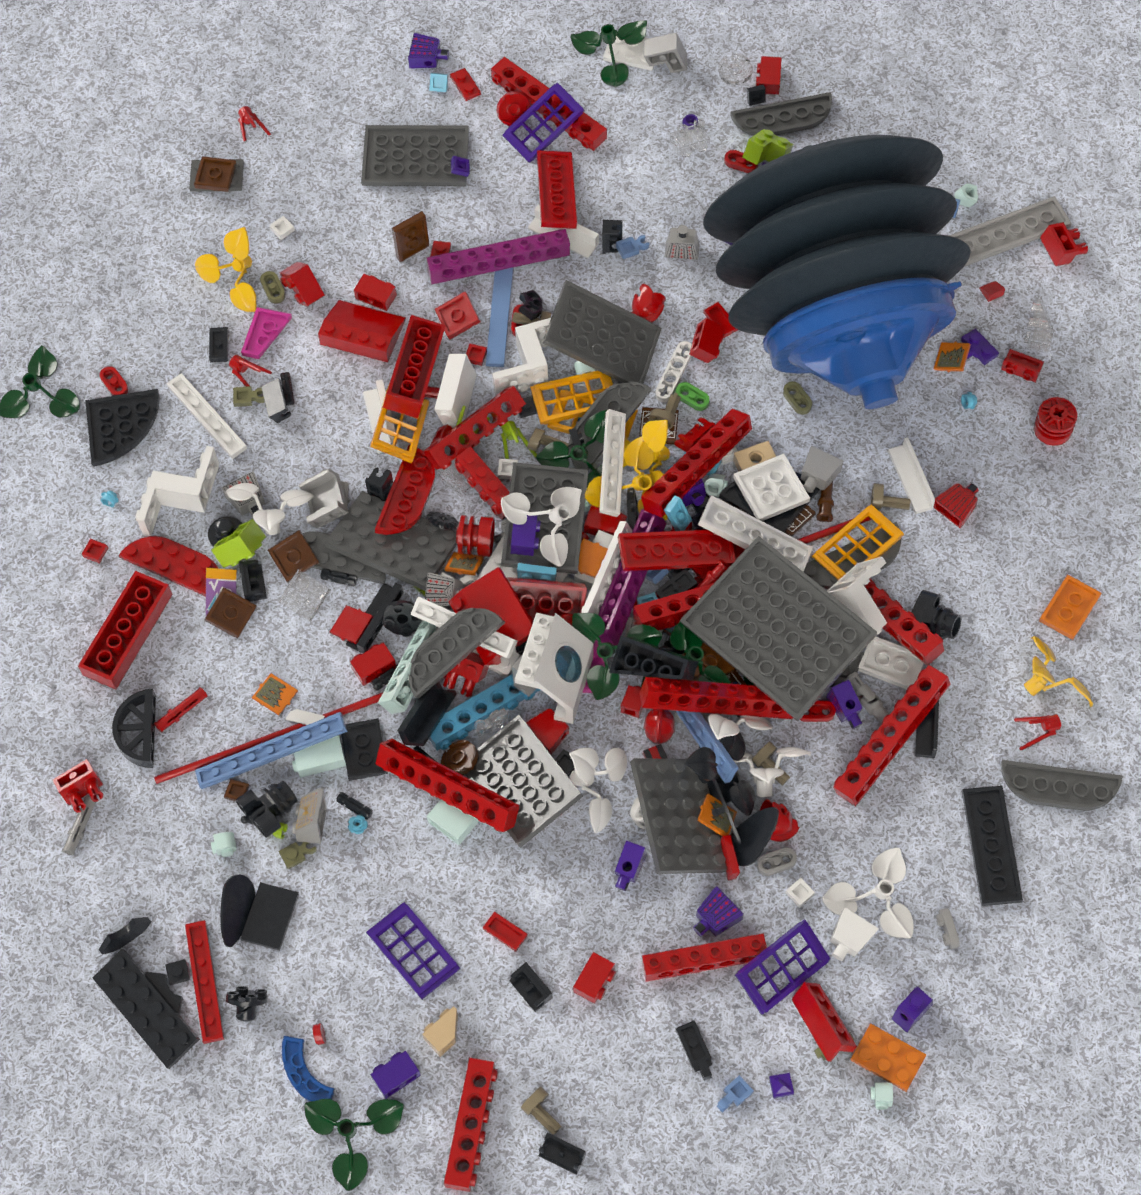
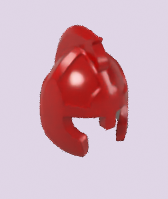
[631,284,666,323]
[643,709,676,744]
[759,799,800,842]

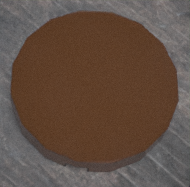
[441,740,479,775]

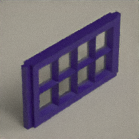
[502,82,585,163]
[366,902,460,1000]
[735,919,831,1015]

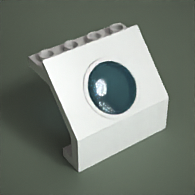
[515,613,593,724]

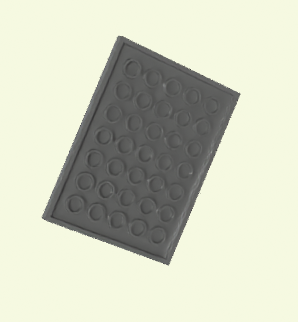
[680,536,877,721]

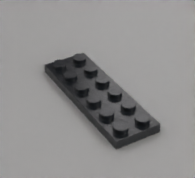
[962,785,1023,906]
[92,949,200,1069]

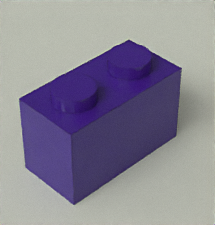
[510,515,541,556]
[370,1051,421,1099]

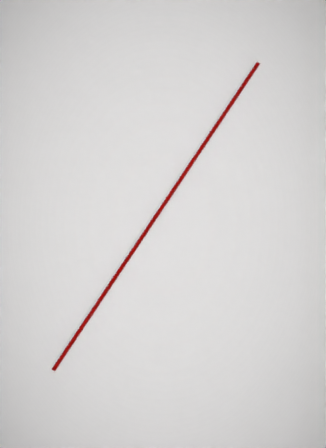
[154,516,872,784]

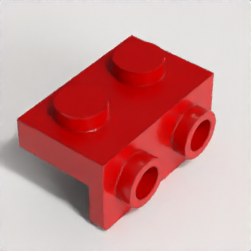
[1001,349,1044,383]

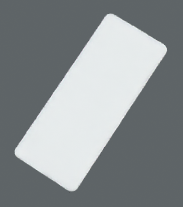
[286,709,325,725]

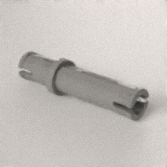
[62,796,96,855]

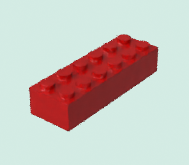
[382,315,446,418]
[78,570,173,690]

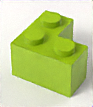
[742,129,794,165]
[211,519,266,568]

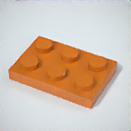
[1039,574,1102,640]
[850,1023,926,1092]

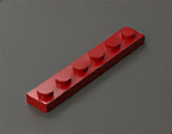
[185,920,225,1044]

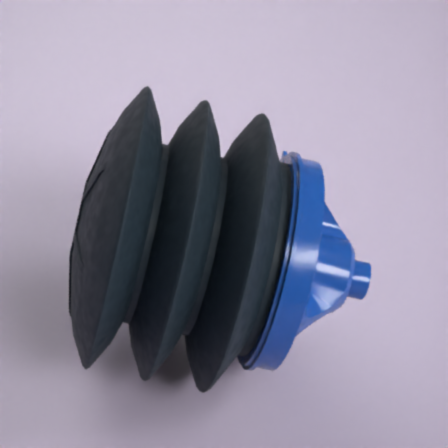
[703,135,971,410]

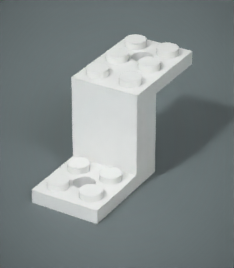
[492,318,551,396]
[136,446,219,537]
[827,557,887,635]

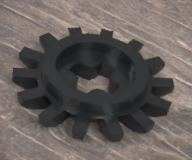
[426,512,459,530]

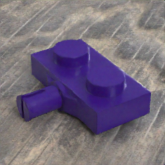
[961,328,999,365]

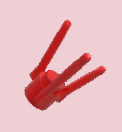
[238,106,271,141]
[229,355,272,387]
[1014,714,1061,750]

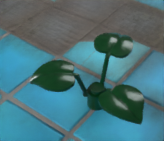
[571,20,647,87]
[0,345,80,418]
[536,410,607,487]
[572,613,662,700]
[641,622,731,688]
[304,1099,404,1191]

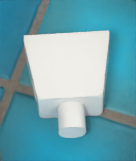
[830,907,879,961]

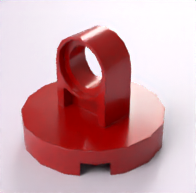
[496,92,531,127]

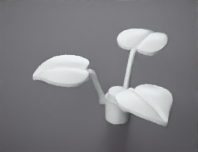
[225,483,314,535]
[501,487,582,567]
[708,713,773,740]
[733,747,811,797]
[569,748,627,833]
[822,848,914,939]

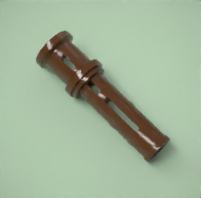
[816,481,834,522]

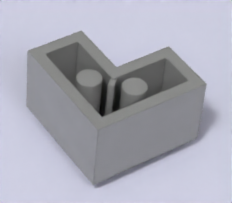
[644,33,687,73]

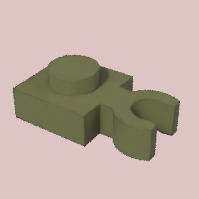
[233,386,265,407]
[278,842,317,869]

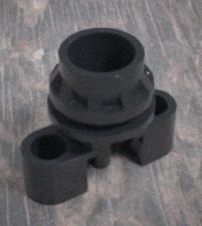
[906,590,962,642]
[235,781,298,838]

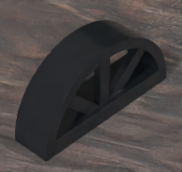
[112,688,156,768]

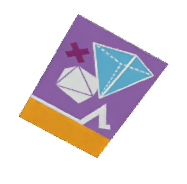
[205,568,237,616]

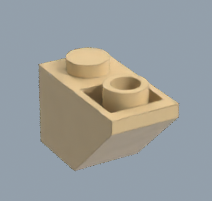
[422,1006,458,1057]

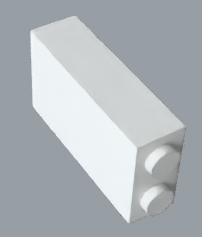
[434,354,477,428]

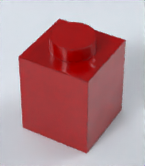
[621,685,643,718]

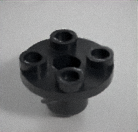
[208,516,243,547]
[383,600,422,637]
[226,986,268,1022]

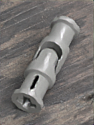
[844,672,890,726]

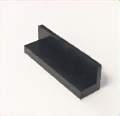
[346,582,404,653]
[397,681,457,746]
[915,687,939,758]

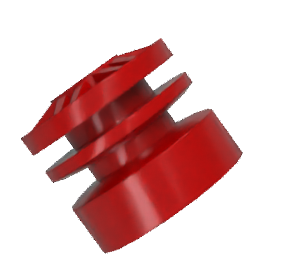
[1033,397,1078,446]
[456,515,495,557]

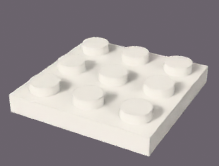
[733,454,810,521]

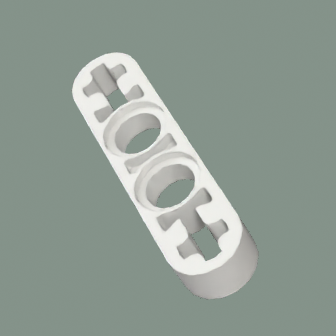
[656,341,692,402]

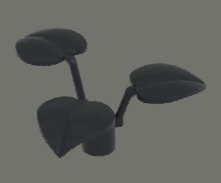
[685,732,755,816]

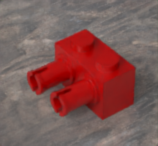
[1040,222,1088,267]
[443,652,489,697]
[53,759,103,813]

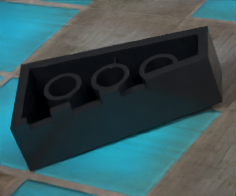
[609,635,699,680]

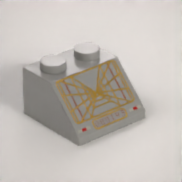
[292,788,327,844]

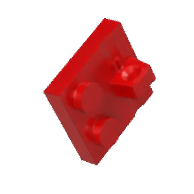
[434,292,481,340]

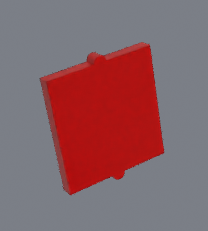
[330,605,373,644]

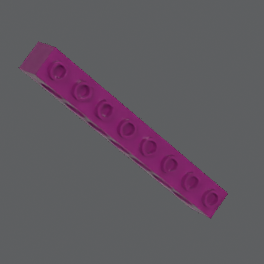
[426,229,570,285]
[596,509,667,646]

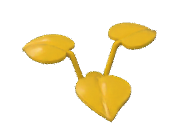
[195,227,257,312]
[623,420,670,486]
[585,437,668,520]
[1024,635,1093,707]

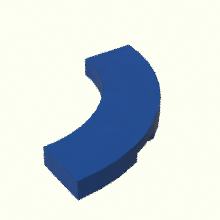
[282,1036,335,1102]

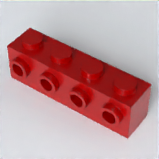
[455,446,510,520]

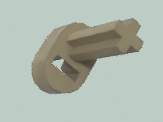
[512,310,551,325]
[648,393,681,429]
[527,428,569,452]
[871,483,911,510]
[752,741,790,786]
[521,1086,562,1135]

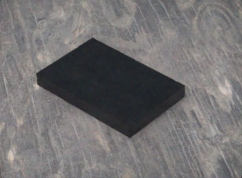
[341,718,388,781]
[240,882,299,951]

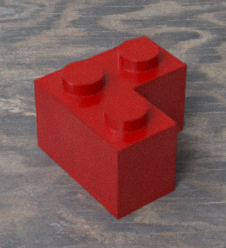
[279,262,325,306]

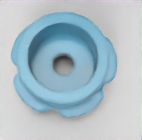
[961,392,977,409]
[100,491,119,507]
[348,815,368,834]

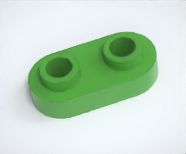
[676,382,709,411]

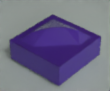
[451,156,470,177]
[769,1073,794,1098]

